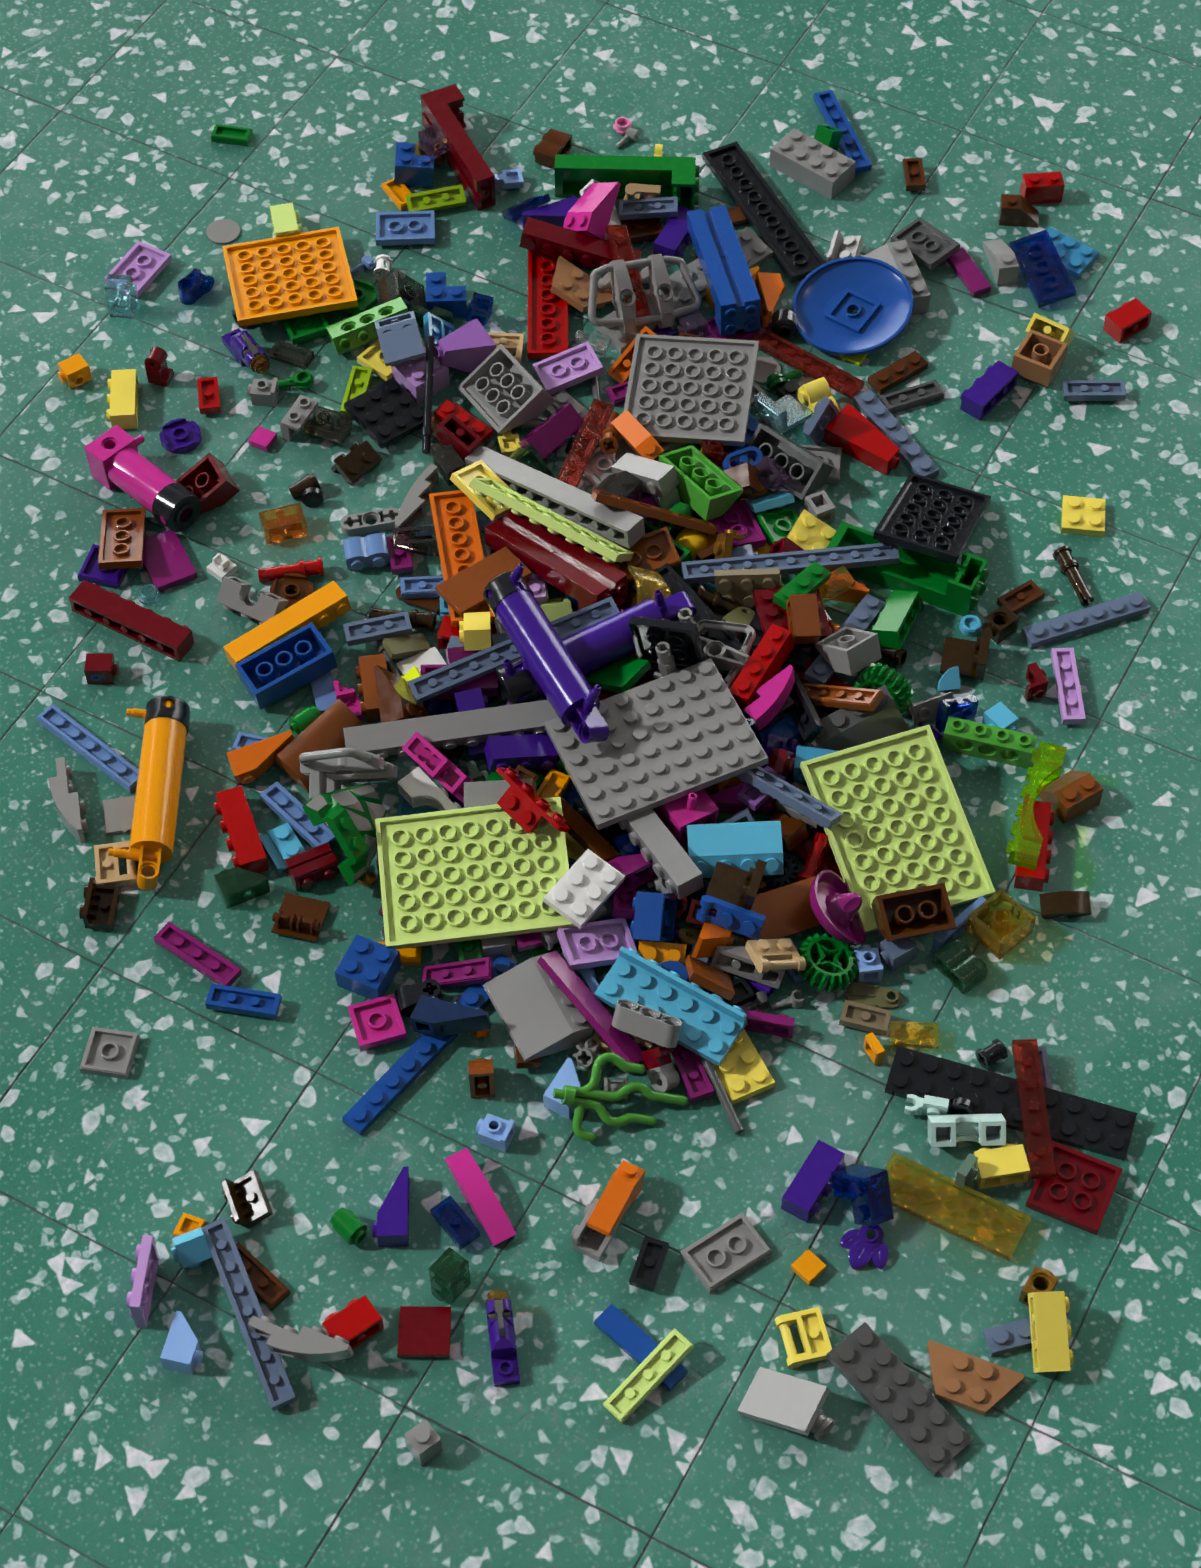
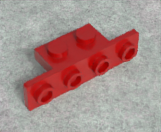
[496,767,570,834]

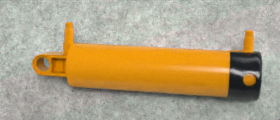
[108,696,191,891]

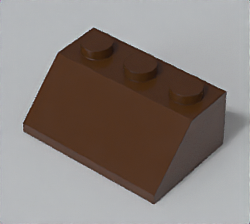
[871,883,957,942]

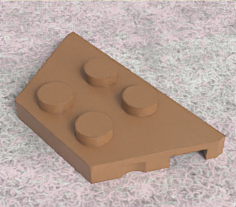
[550,256,613,313]
[927,1340,1024,1416]

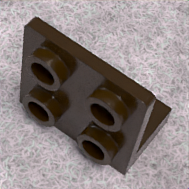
[940,629,992,681]
[706,859,767,911]

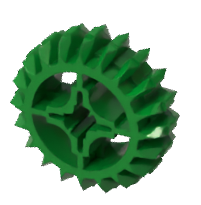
[854,662,914,714]
[797,933,859,994]

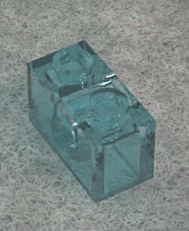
[104,274,140,319]

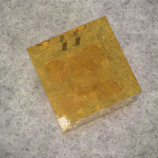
[965,888,1036,960]

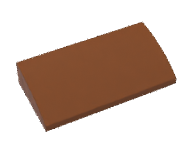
[275,699,363,792]
[744,876,821,942]

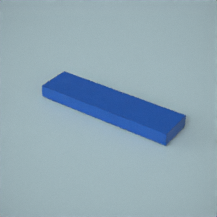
[594,1304,688,1391]

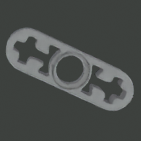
[340,508,399,536]

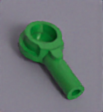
[765,369,803,391]
[278,370,314,390]

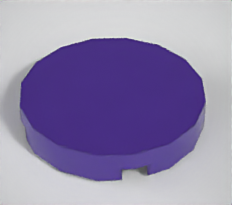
[159,418,202,454]

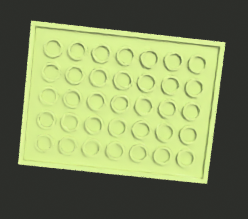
[800,724,995,934]
[375,796,576,949]

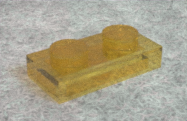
[889,1021,939,1049]

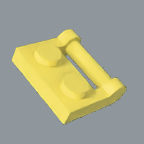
[774,1307,832,1369]

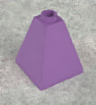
[434,319,496,373]

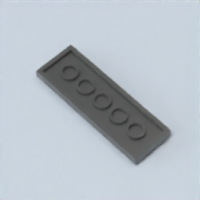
[826,1322,973,1476]

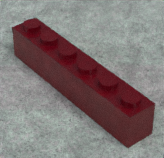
[519,217,642,279]
[69,580,194,662]

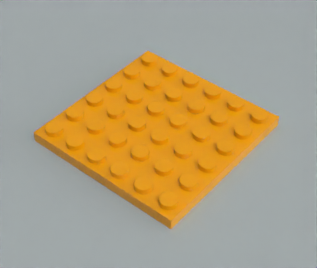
[222,227,358,327]

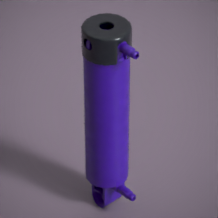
[483,563,609,744]
[495,589,697,705]

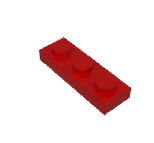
[433,399,494,445]

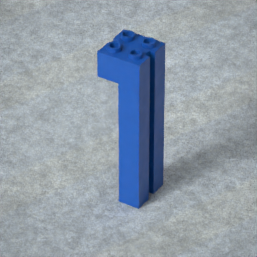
[687,205,761,336]

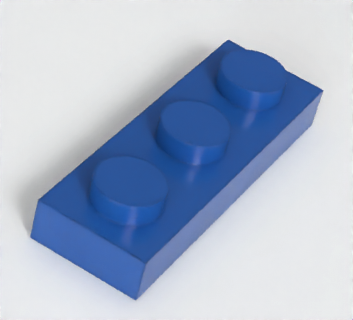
[205,983,282,1019]

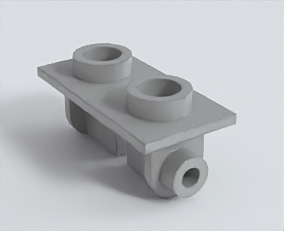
[907,692,954,725]

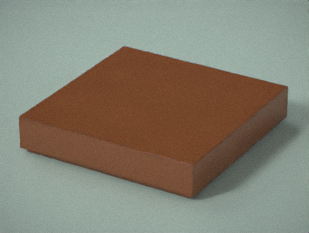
[685,954,735,1000]

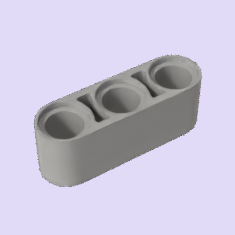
[612,999,682,1048]

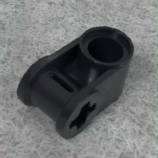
[395,979,443,1017]

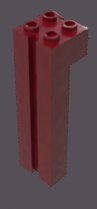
[420,84,496,211]
[485,510,628,611]

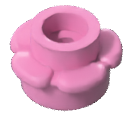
[613,117,632,135]

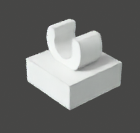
[206,553,238,582]

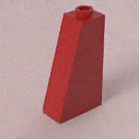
[824,403,900,476]

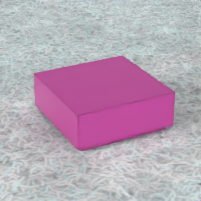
[248,426,277,452]

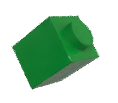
[814,125,843,151]

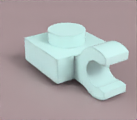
[904,1094,949,1116]

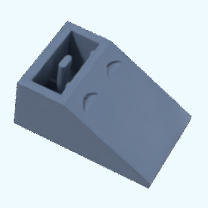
[375,311,426,367]

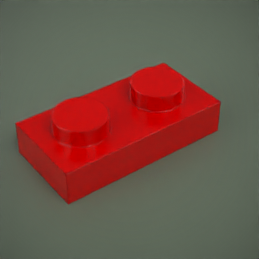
[197,377,221,414]

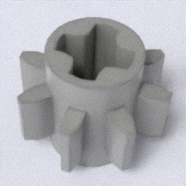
[573,1039,604,1071]

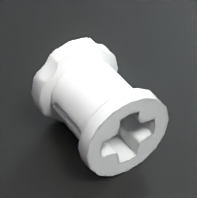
[373,254,393,281]

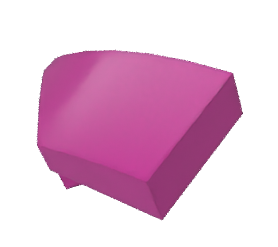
[333,681,364,720]

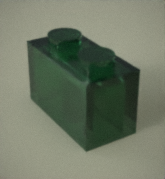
[429,1247,471,1305]

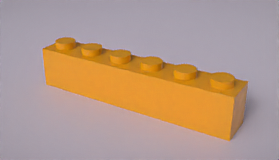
[223,580,352,671]

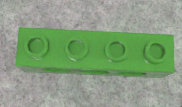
[326,297,409,355]
[941,716,1038,769]

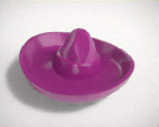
[810,870,866,946]

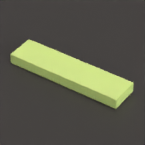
[603,1328,694,1424]

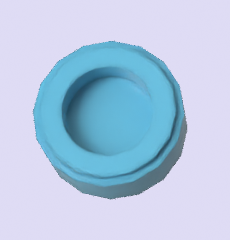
[959,615,982,636]

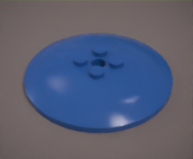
[792,256,913,356]

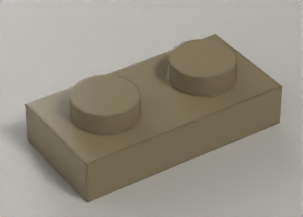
[839,1000,892,1036]

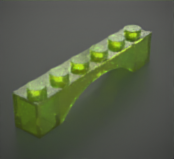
[1005,741,1067,870]

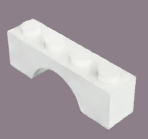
[397,766,461,811]

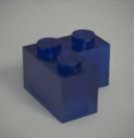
[831,1164,894,1227]

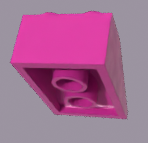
[563,182,621,239]

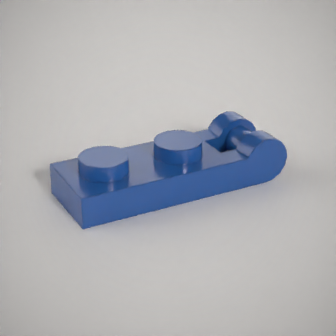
[696,895,766,940]

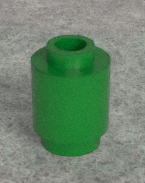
[660,502,692,532]
[288,705,321,735]
[330,1208,367,1245]

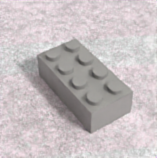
[770,128,856,200]

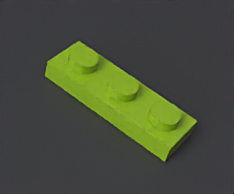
[405,184,467,211]
[340,366,373,418]

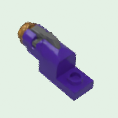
[221,328,270,374]
[485,1290,520,1387]

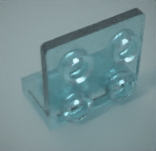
[754,392,813,434]

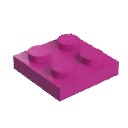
[347,993,407,1051]

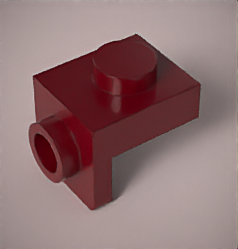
[1024,662,1049,701]
[768,748,795,776]

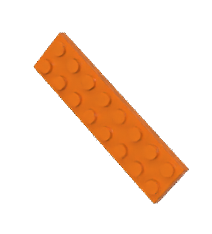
[429,490,495,627]

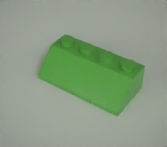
[658,445,743,521]

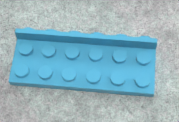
[594,946,747,1067]

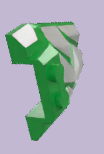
[302,782,390,886]

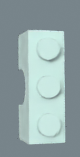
[927,1113,1006,1147]

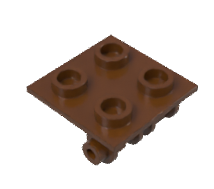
[271,893,330,942]

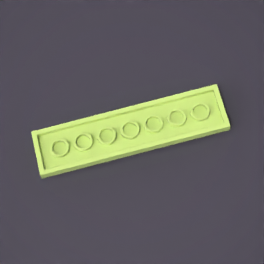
[469,478,634,564]

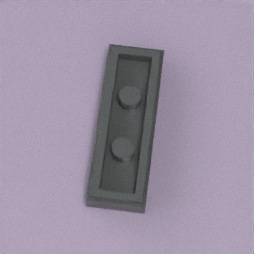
[879,380,944,414]

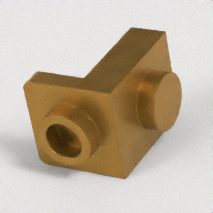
[713,530,745,559]

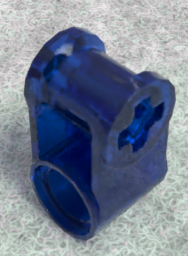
[178,268,214,305]

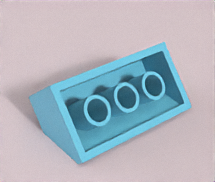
[687,821,784,878]

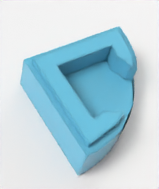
[937,666,961,691]

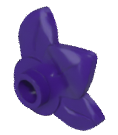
[839,1223,888,1269]

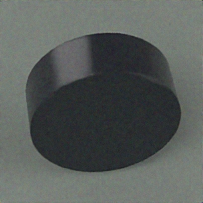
[302,487,323,508]
[949,1097,975,1115]

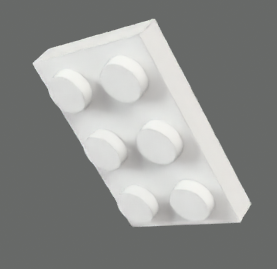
[543,849,625,929]

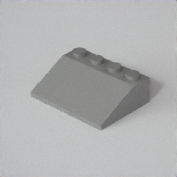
[863,240,931,315]
[457,344,555,435]
[483,952,594,1062]

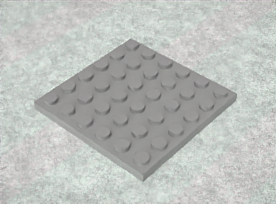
[620,334,759,447]

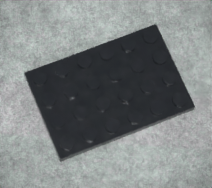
[873,472,991,564]

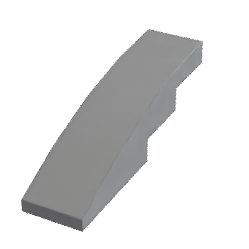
[395,463,439,535]

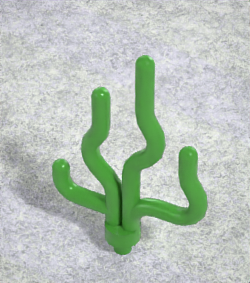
[553,1052,689,1142]

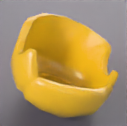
[675,528,708,560]

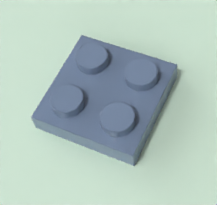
[802,396,840,446]

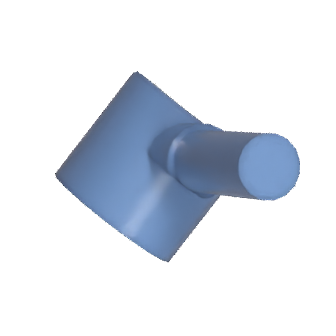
[350,255,376,275]

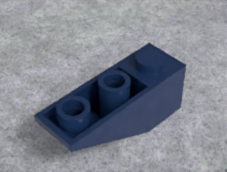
[410,995,491,1037]

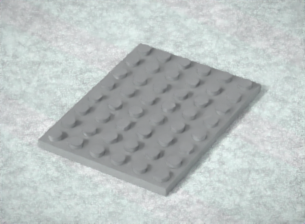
[544,658,769,830]

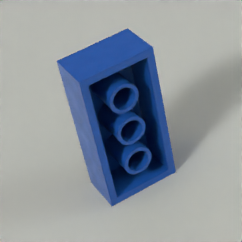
[235,622,338,710]

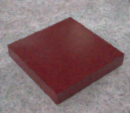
[397,1306,452,1359]

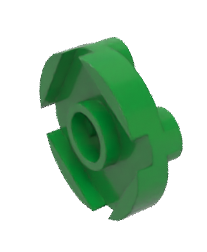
[341,279,377,314]

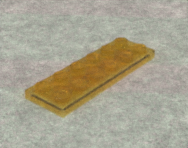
[872,1152,1031,1262]

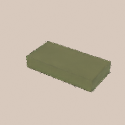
[382,633,431,659]

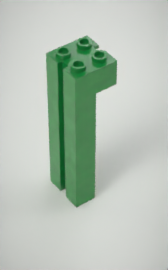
[555,154,699,210]
[827,522,990,616]

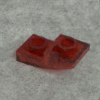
[701,439,735,468]

